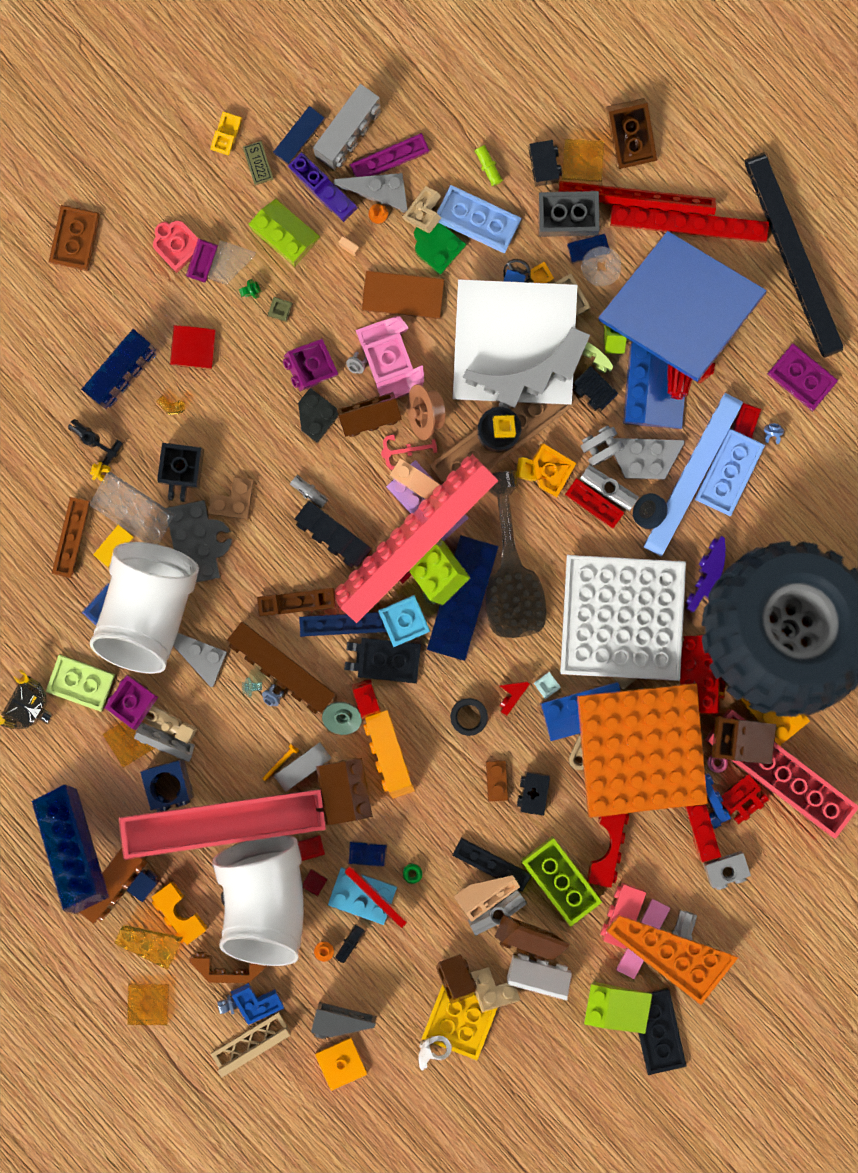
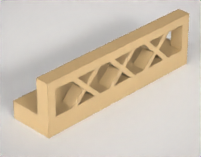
[211,1012,291,1078]

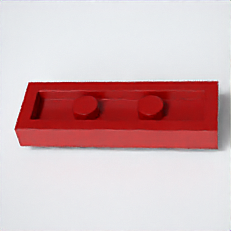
[565,478,624,529]

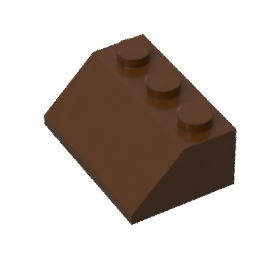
[316,758,373,825]
[494,915,570,961]

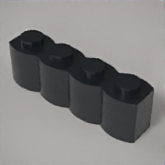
[295,500,372,568]

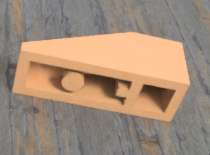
[390,458,440,499]
[454,875,520,922]

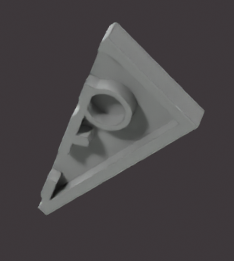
[334,173,407,213]
[173,633,227,687]

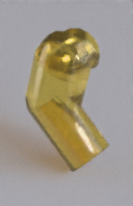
[156,395,185,415]

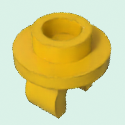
[89,461,111,482]

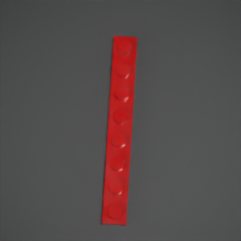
[558,181,716,215]
[610,205,769,243]

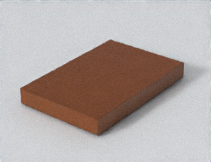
[49,205,100,271]

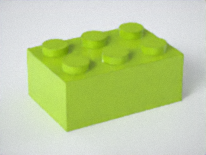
[409,539,470,605]

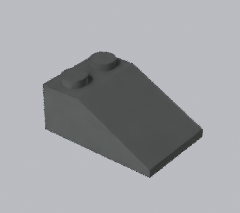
[311,1002,377,1039]

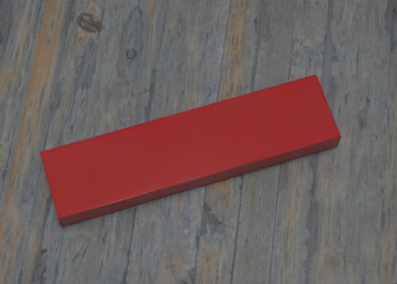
[345,864,407,928]

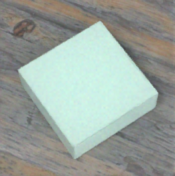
[533,672,561,699]

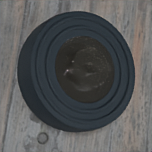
[633,493,668,529]

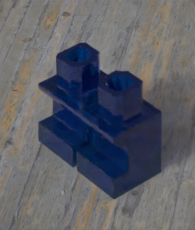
[348,841,387,867]

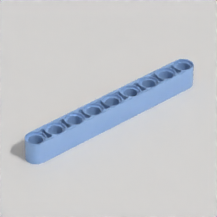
[644,393,743,556]

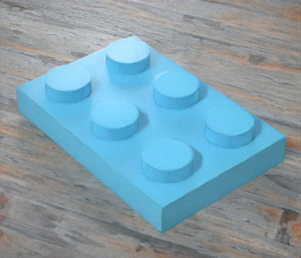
[328,867,397,925]

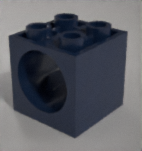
[140,759,194,812]

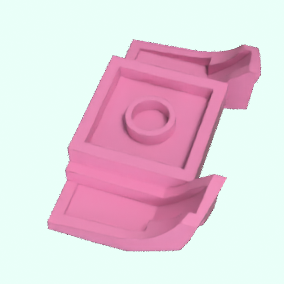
[356,316,424,399]

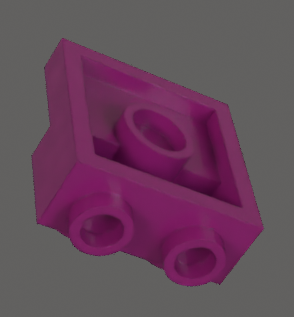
[283,339,338,392]
[105,675,158,730]

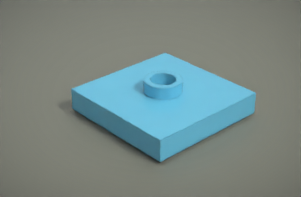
[378,595,430,647]

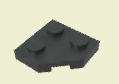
[298,388,339,443]

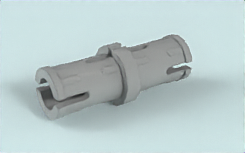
[290,475,328,509]

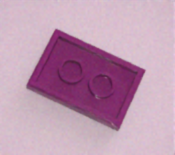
[767,343,838,411]

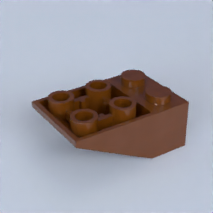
[711,717,776,764]

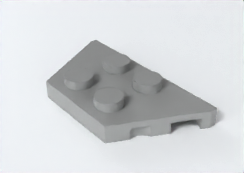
[613,438,684,480]

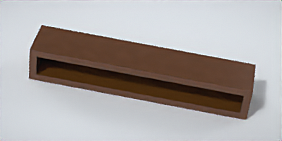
[227,622,336,714]

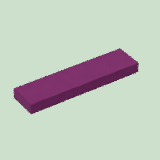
[350,133,430,177]

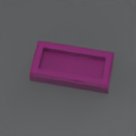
[186,238,218,283]

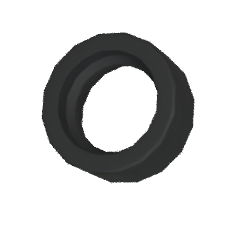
[450,698,488,736]

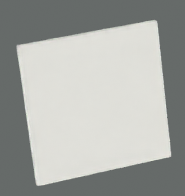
[453,280,577,405]
[560,555,686,681]

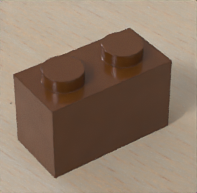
[436,954,477,1004]

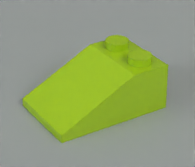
[584,981,652,1034]

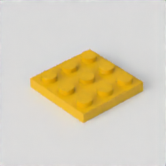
[421,984,497,1060]

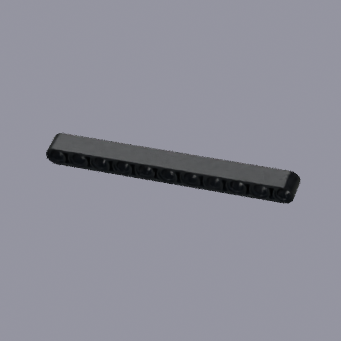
[744,152,843,358]

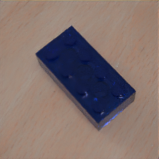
[81,329,157,409]

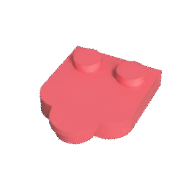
[153,221,198,273]

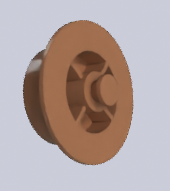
[407,384,445,440]

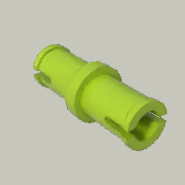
[474,145,503,186]

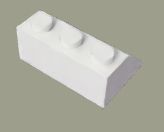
[507,953,572,1000]

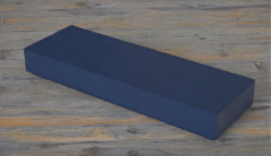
[273,106,325,165]

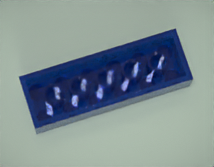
[427,535,499,661]
[31,784,109,914]

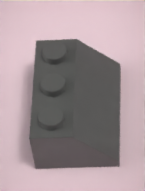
[538,191,600,237]

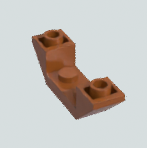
[189,952,267,983]

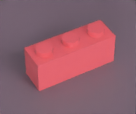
[600,882,646,949]

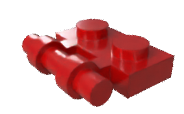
[721,774,769,825]

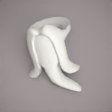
[419,1036,452,1070]

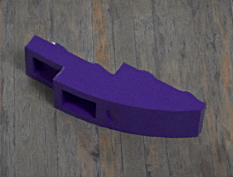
[288,152,358,222]
[685,536,726,612]

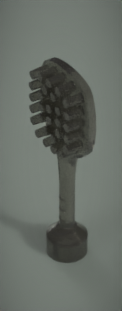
[485,470,546,638]

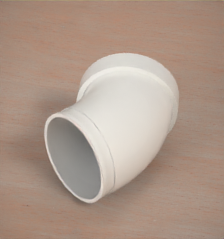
[90,542,199,674]
[212,835,304,966]

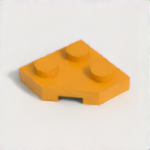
[532,443,576,497]

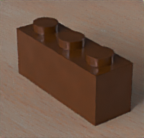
[337,392,402,437]

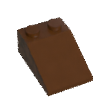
[606,98,657,169]

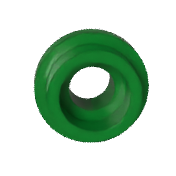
[403,864,422,884]

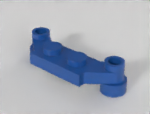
[705,773,731,829]

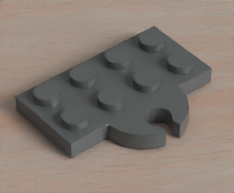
[166,500,233,583]

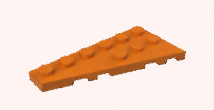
[606,914,738,1005]

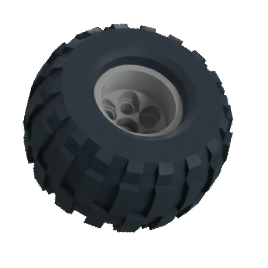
[702,541,858,717]

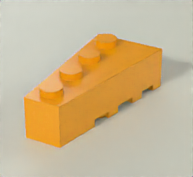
[363,710,415,799]

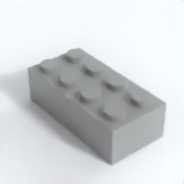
[313,84,381,171]

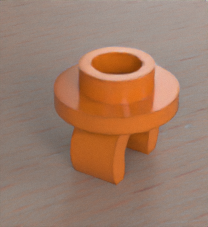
[368,204,388,224]
[314,941,334,962]

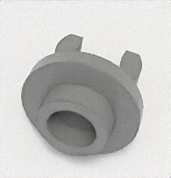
[346,352,367,374]

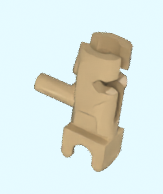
[143,705,197,744]

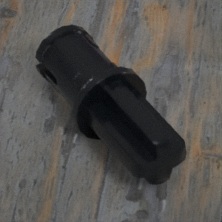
[335,924,366,963]

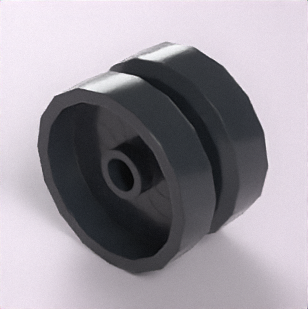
[477,407,522,453]

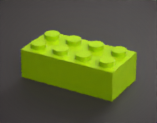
[521,836,602,927]

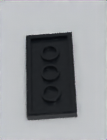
[638,987,687,1075]

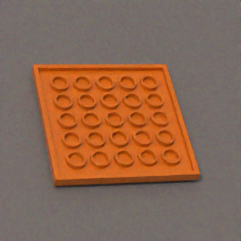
[577,683,707,817]

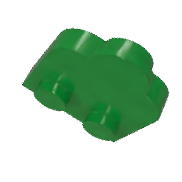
[414,223,466,276]

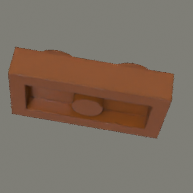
[486,760,508,802]

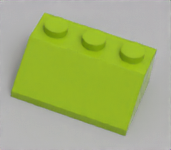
[248,199,321,267]

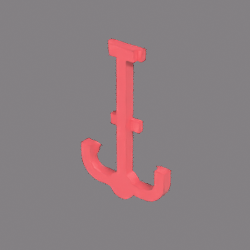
[381,435,437,470]

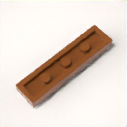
[52,497,91,578]

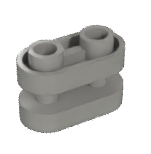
[580,425,625,467]

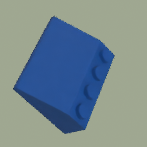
[623,343,685,429]

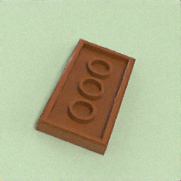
[362,271,444,319]

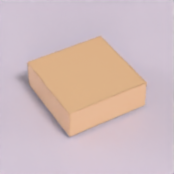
[339,236,359,257]

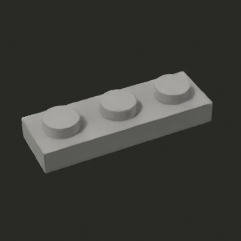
[134,722,195,762]

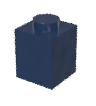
[127,869,159,902]

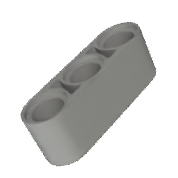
[274,742,332,792]

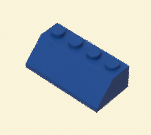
[540,682,620,741]

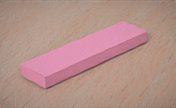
[616,899,670,979]

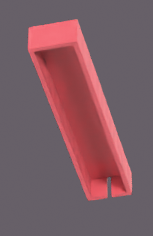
[335,454,498,623]
[119,790,326,859]

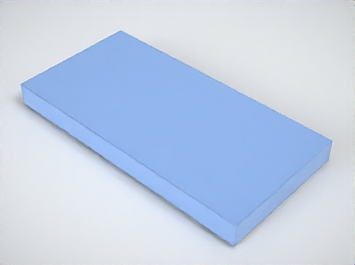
[437,185,522,254]
[694,428,765,517]

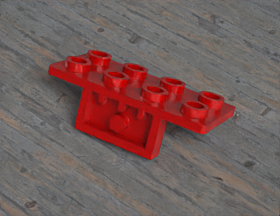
[680,635,725,714]

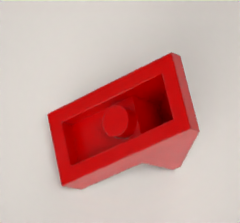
[499,681,530,716]

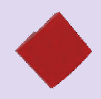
[170,325,216,369]

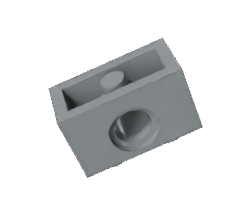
[703,851,751,890]

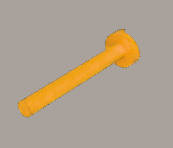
[263,743,299,781]

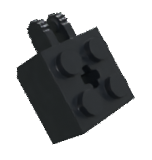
[157,443,204,502]

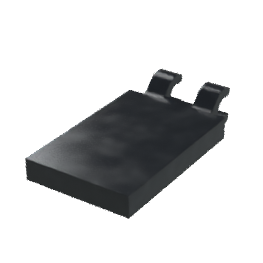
[344,638,421,684]

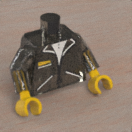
[0,669,53,729]

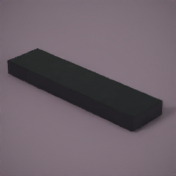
[452,837,531,892]

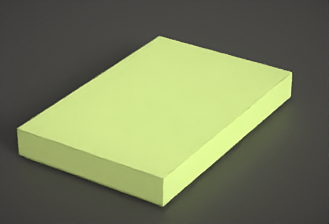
[46,654,116,712]

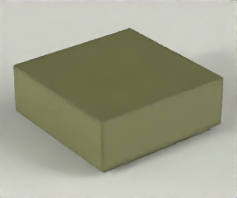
[268,297,293,322]

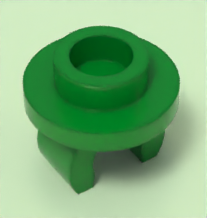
[239,279,261,299]

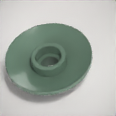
[322,702,362,735]

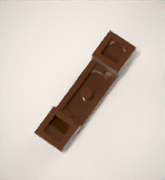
[257,588,336,617]

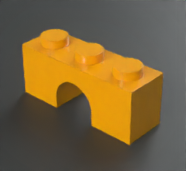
[151,881,208,945]

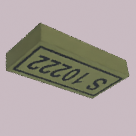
[243,141,274,186]

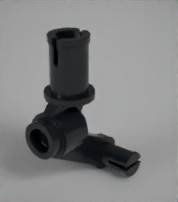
[68,419,124,466]

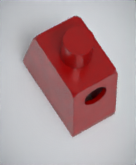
[352,679,382,720]

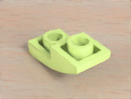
[582,342,613,373]

